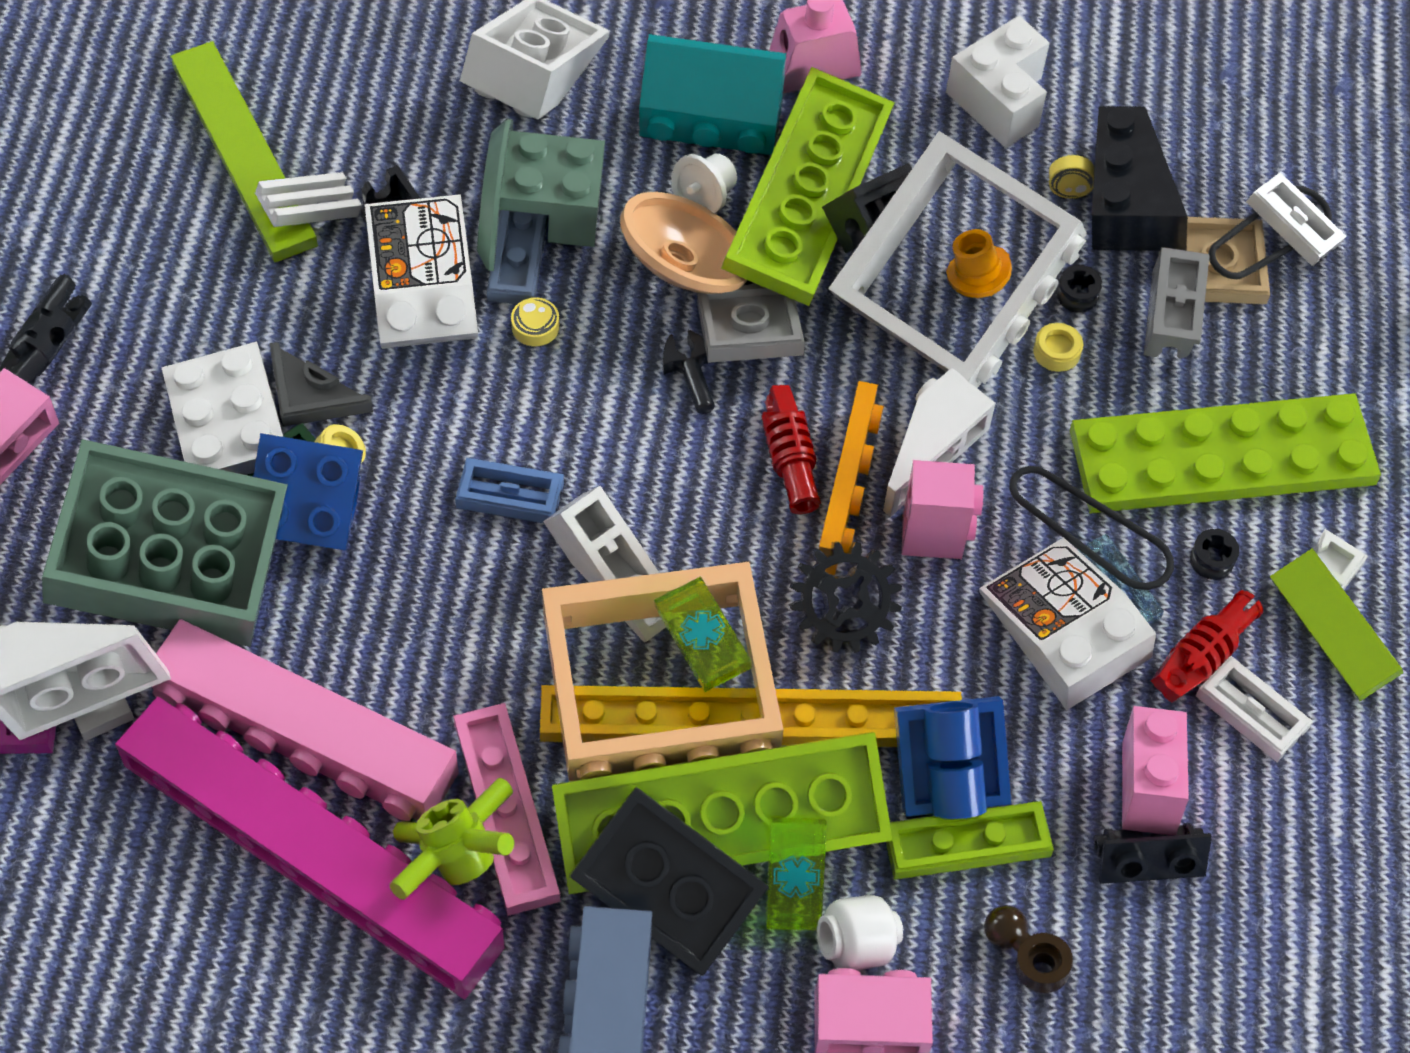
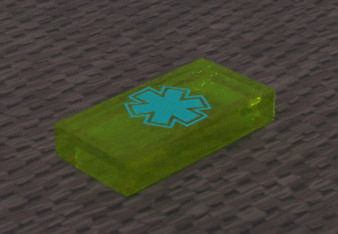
[654,576,752,692]
[765,817,827,931]

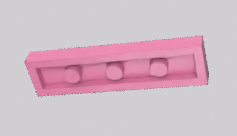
[454,703,561,916]

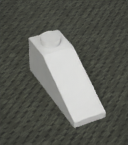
[883,368,996,517]
[543,486,685,642]

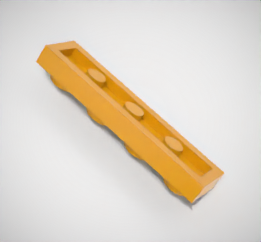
[819,381,884,576]

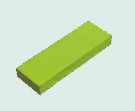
[1270,548,1404,701]
[886,801,1054,880]

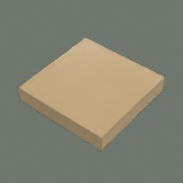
[1187,217,1270,304]

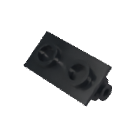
[1094,823,1212,884]

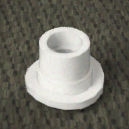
[671,154,737,214]

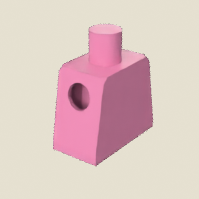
[769,0,861,94]

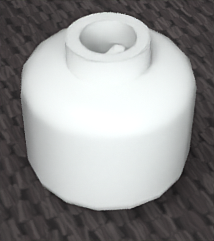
[817,895,903,970]

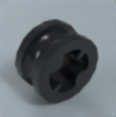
[1057,265,1102,313]
[1190,529,1239,580]

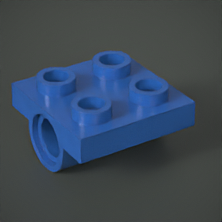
[253,433,363,551]
[894,696,1012,819]

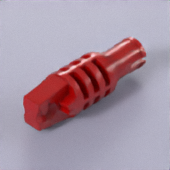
[761,385,821,515]
[1151,590,1263,703]

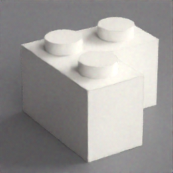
[946,15,1050,148]

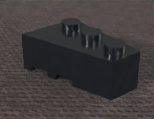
[1091,106,1188,251]

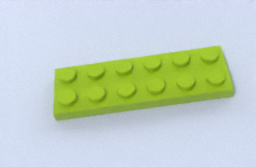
[721,67,895,306]
[1069,393,1381,514]
[552,732,893,894]

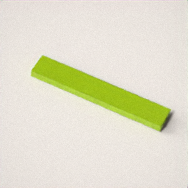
[170,41,318,263]

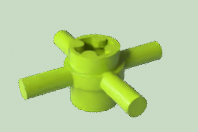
[389,778,514,900]

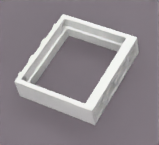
[828,131,1087,388]

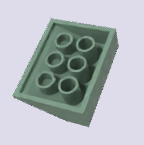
[42,439,288,647]

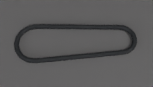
[1209,185,1332,280]
[1009,466,1174,590]

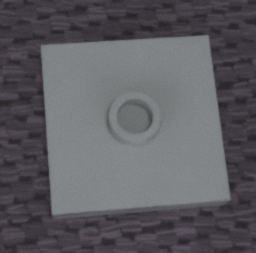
[697,284,805,363]

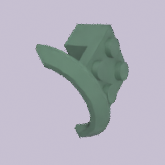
[477,118,605,271]

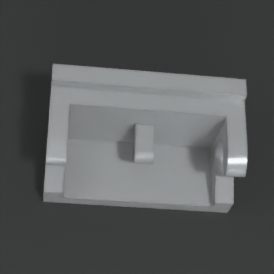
[1144,247,1210,359]

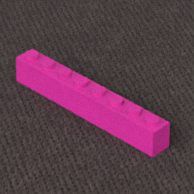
[115,696,505,1000]

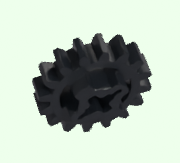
[789,541,902,653]

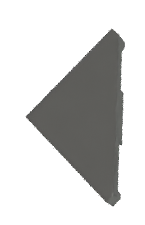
[269,342,373,427]

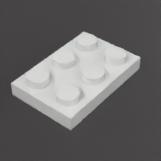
[162,342,284,475]

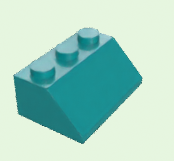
[639,34,786,155]

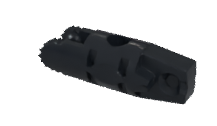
[0,273,92,384]

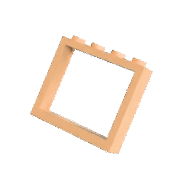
[542,562,783,781]

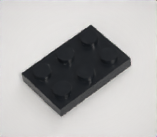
[569,786,769,976]

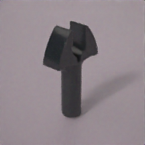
[663,330,715,414]

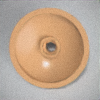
[620,192,747,294]

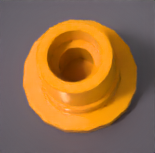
[946,229,1012,298]

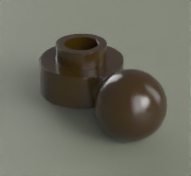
[984,905,1073,993]

